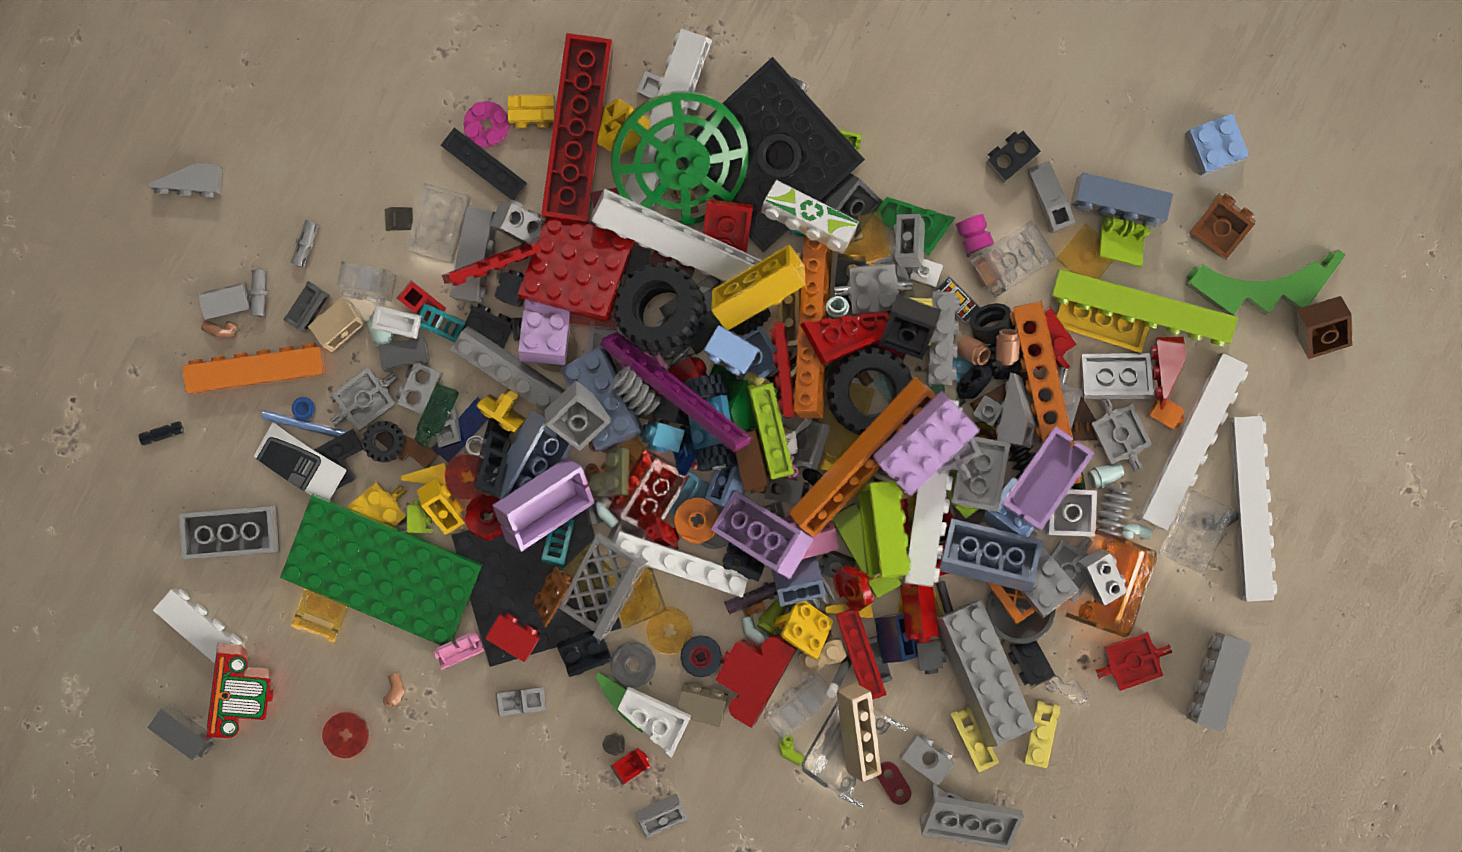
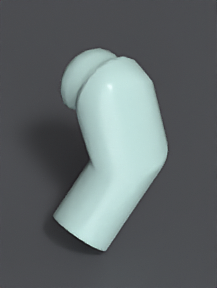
[596,497,619,529]
[1121,524,1153,541]
[741,616,769,646]

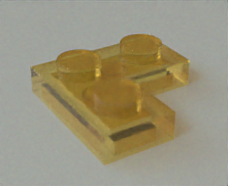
[844,210,891,266]
[620,568,667,628]

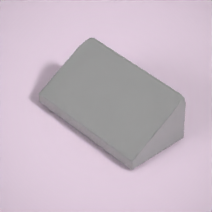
[635,794,688,838]

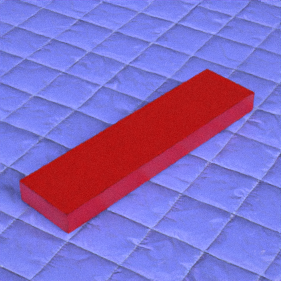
[835,609,887,700]

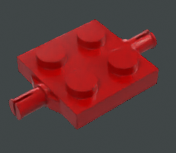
[1015,307,1076,371]
[1095,632,1173,691]

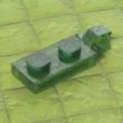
[414,384,459,447]

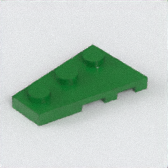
[873,197,956,256]

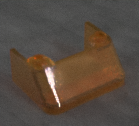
[1065,529,1157,637]

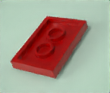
[703,199,753,253]

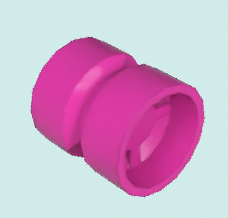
[955,214,994,254]

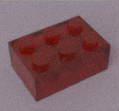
[609,449,690,531]

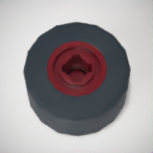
[680,635,722,678]

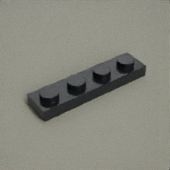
[440,127,528,201]

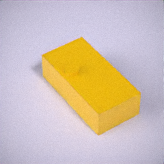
[711,244,805,331]

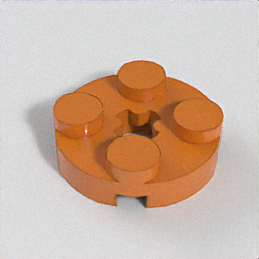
[674,497,719,544]

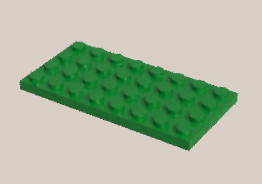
[280,493,483,646]

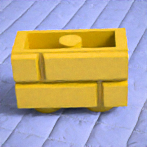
[508,94,555,129]

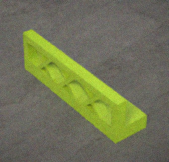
[747,383,794,479]

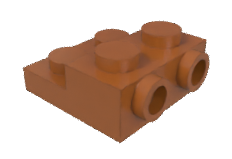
[1190,193,1256,260]

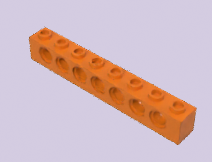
[794,234,832,418]
[1010,300,1082,484]

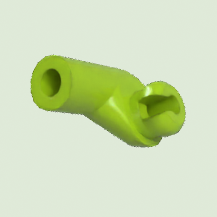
[778,734,805,766]

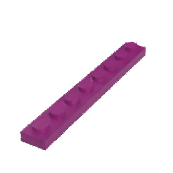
[600,332,751,451]

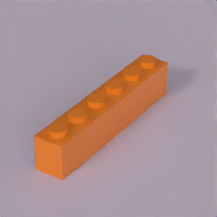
[182,343,326,394]

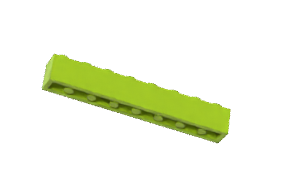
[1050,269,1238,347]

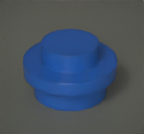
[292,397,315,420]

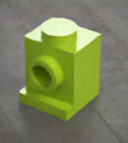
[407,500,433,533]

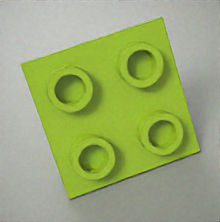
[1099,215,1150,267]

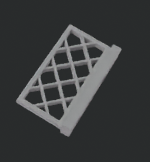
[558,533,648,640]

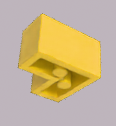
[597,98,651,155]

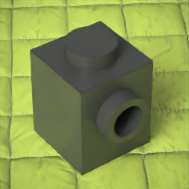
[915,639,946,674]

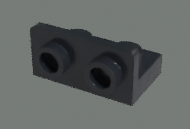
[462,303,515,349]
[556,630,612,677]
[1007,640,1056,689]

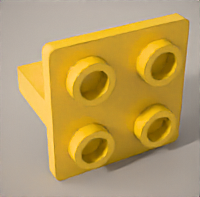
[477,389,526,432]
[774,601,833,660]

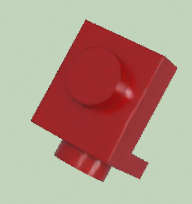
[610,748,651,785]

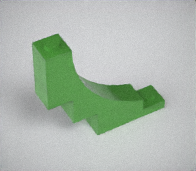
[1185,249,1346,315]

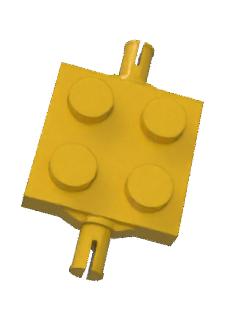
[347,481,407,527]

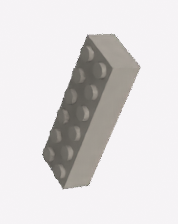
[937,600,1036,747]

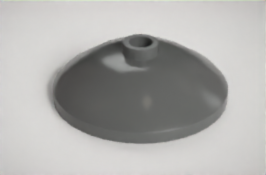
[986,586,1056,644]

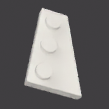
[618,687,691,758]

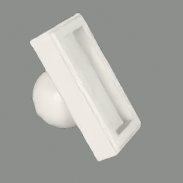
[371,305,422,338]

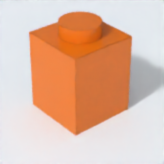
[1147,400,1185,430]

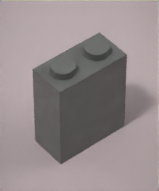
[147,705,215,760]

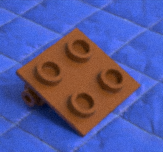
[534,566,572,627]

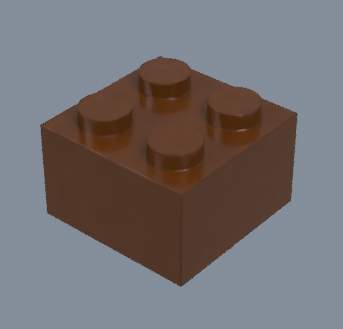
[1297,296,1353,359]

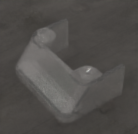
[802,701,908,808]

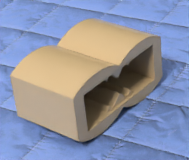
[797,638,847,673]

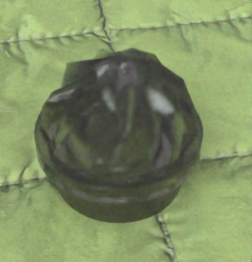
[602,733,625,756]

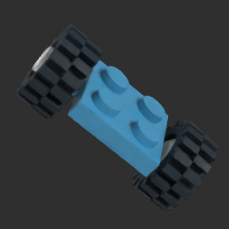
[684,374,738,472]

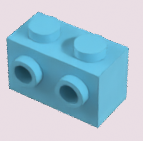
[641,420,685,454]

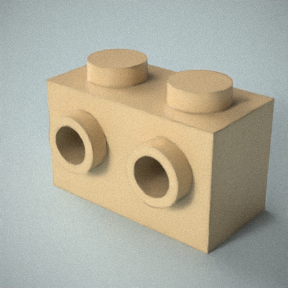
[308,297,366,352]

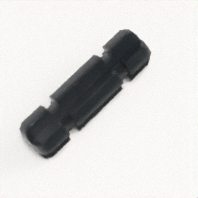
[138,421,184,445]

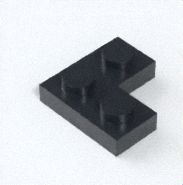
[314,429,363,490]

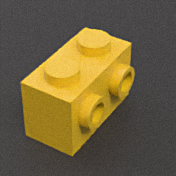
[417,478,465,535]

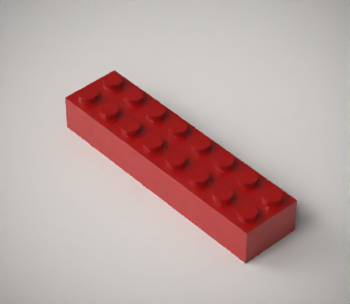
[541,33,613,224]

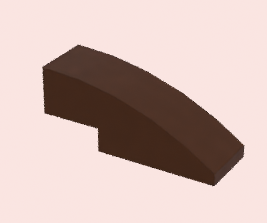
[376,432,440,468]

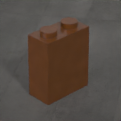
[735,429,770,494]

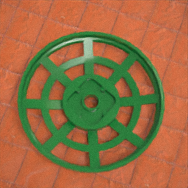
[611,91,748,226]

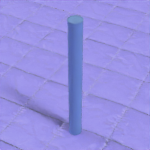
[262,410,347,437]

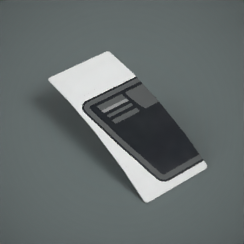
[254,423,346,500]

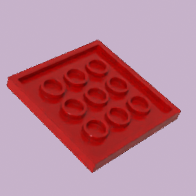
[518,217,635,320]

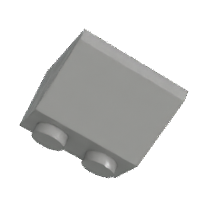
[545,381,611,451]

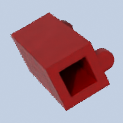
[900,583,939,643]

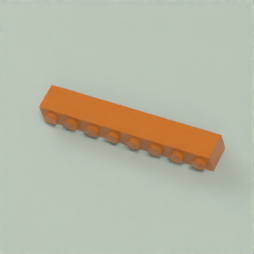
[789,376,937,538]

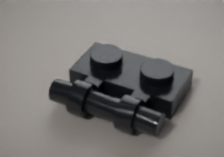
[722,542,765,582]

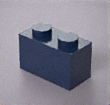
[874,613,918,664]

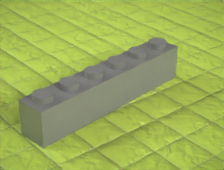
[450,326,565,412]

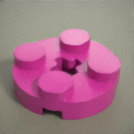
[464,101,510,148]

